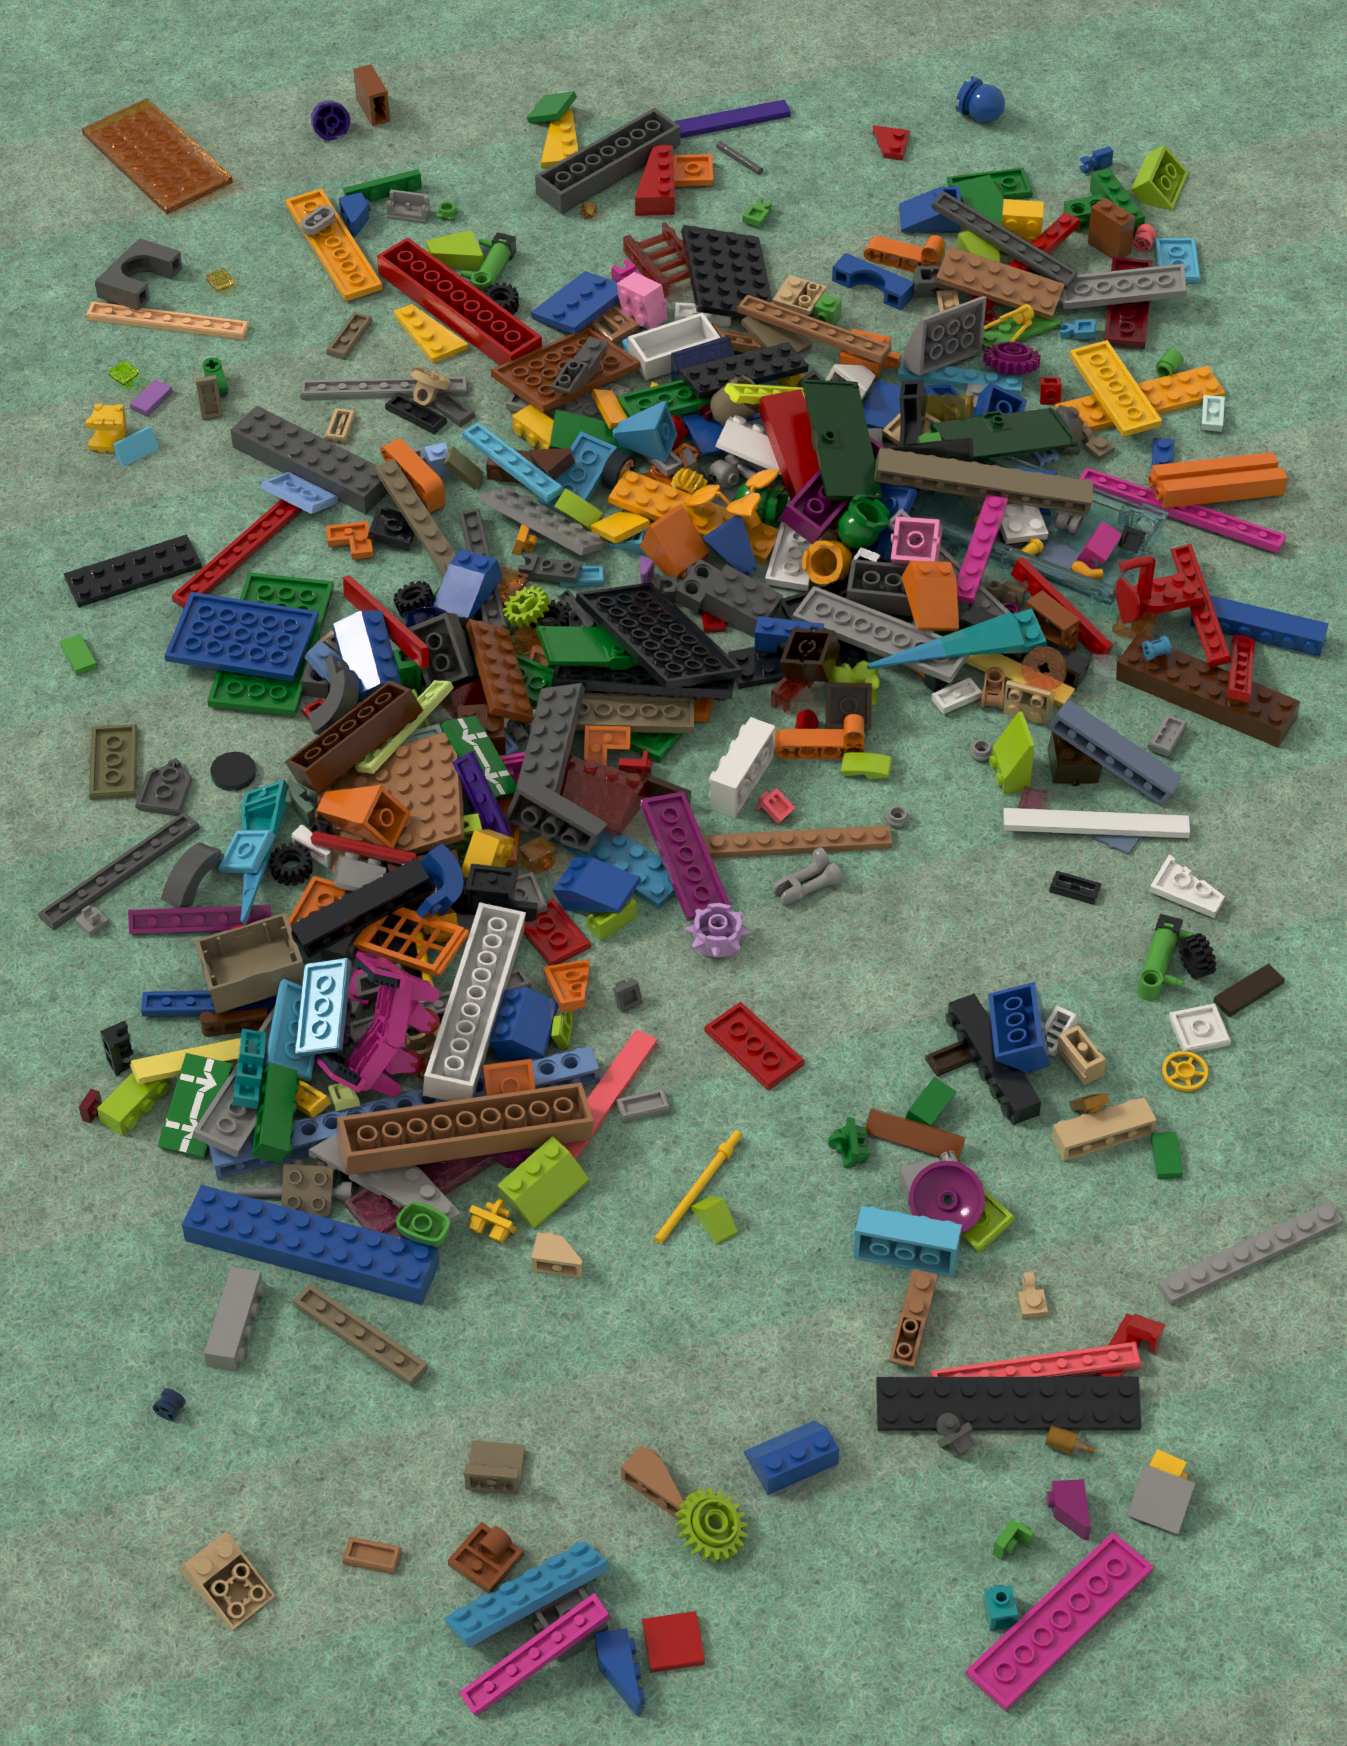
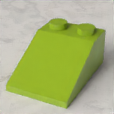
[989,711,1035,794]

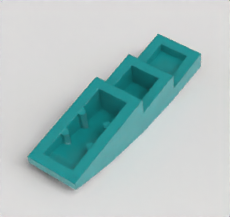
[232,1029,266,1109]

